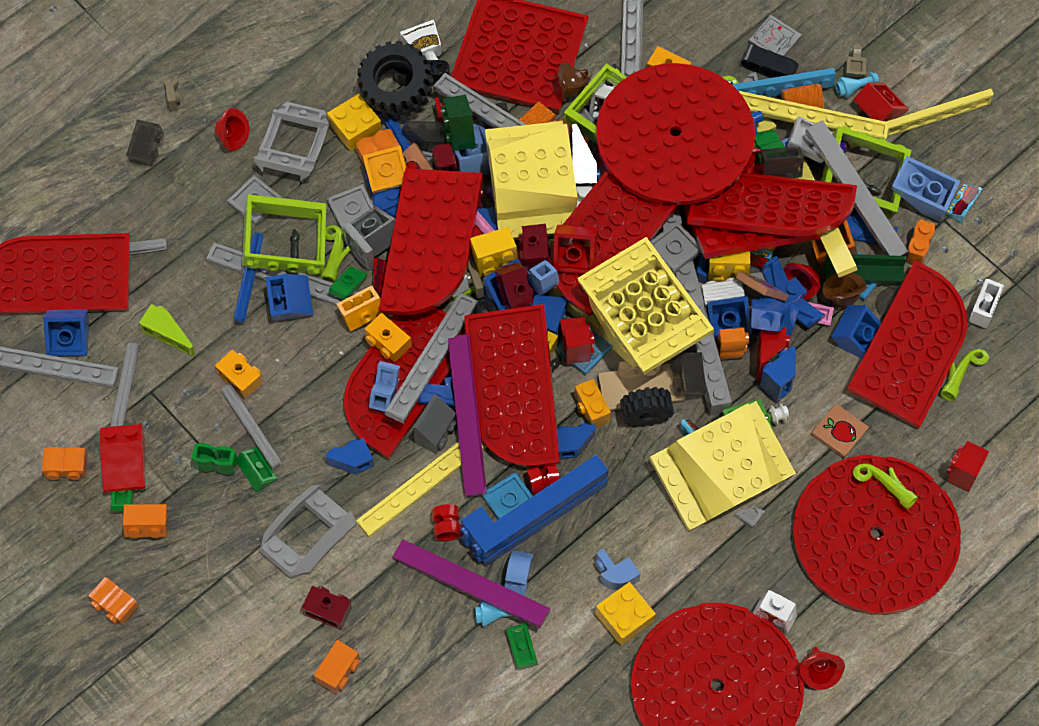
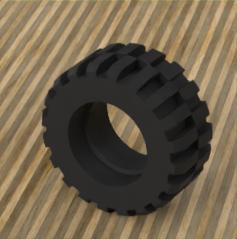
[357,41,433,119]

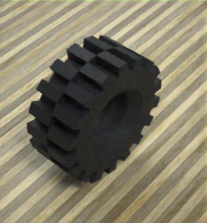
[620,387,674,427]

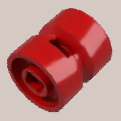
[526,464,560,495]
[431,504,462,541]

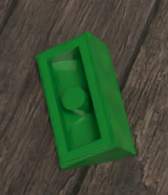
[237,447,278,492]

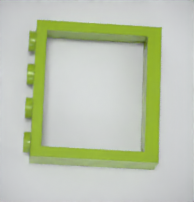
[564,63,626,144]
[821,126,912,219]
[242,194,326,275]

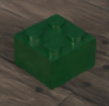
[441,94,476,151]

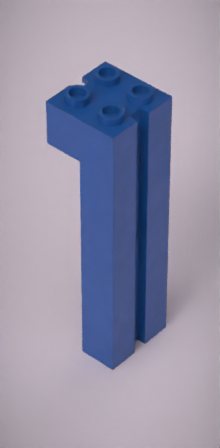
[460,455,609,567]

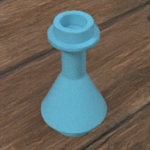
[835,72,879,99]
[475,602,519,627]

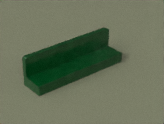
[823,254,906,285]

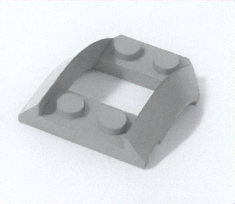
[254,102,329,181]
[260,485,357,578]

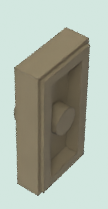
[466,254,484,299]

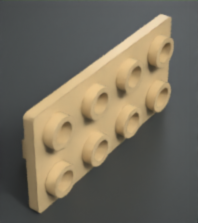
[598,361,685,411]

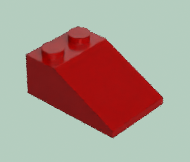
[100,424,145,493]

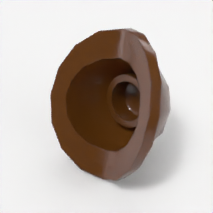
[558,63,591,102]
[823,272,867,308]

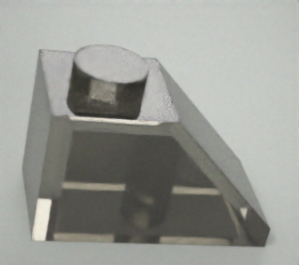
[401,121,445,153]

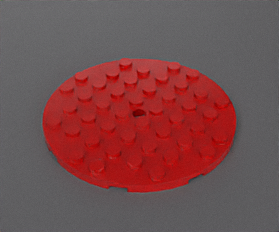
[596,63,755,205]
[793,455,961,614]
[631,602,804,726]

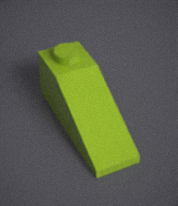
[139,304,195,357]

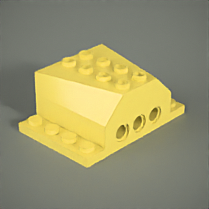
[485,121,578,240]
[577,237,714,375]
[649,401,796,531]

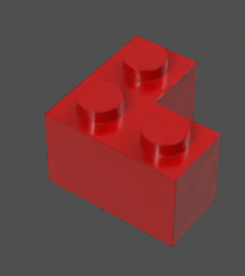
[560,317,595,365]
[946,440,990,492]

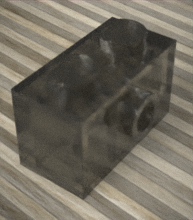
[126,119,164,166]
[760,147,804,178]
[670,352,707,397]

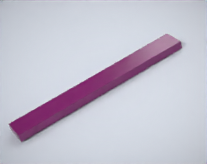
[448,334,487,498]
[392,539,550,629]

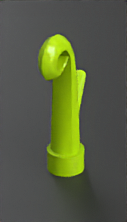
[320,225,351,283]
[940,349,989,401]
[853,464,918,509]

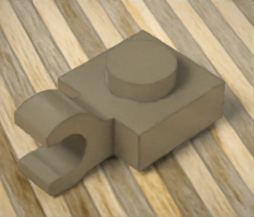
[846,45,867,78]
[163,75,180,112]

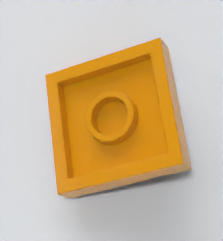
[363,145,406,194]

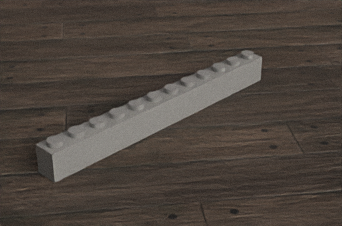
[659,207,732,416]

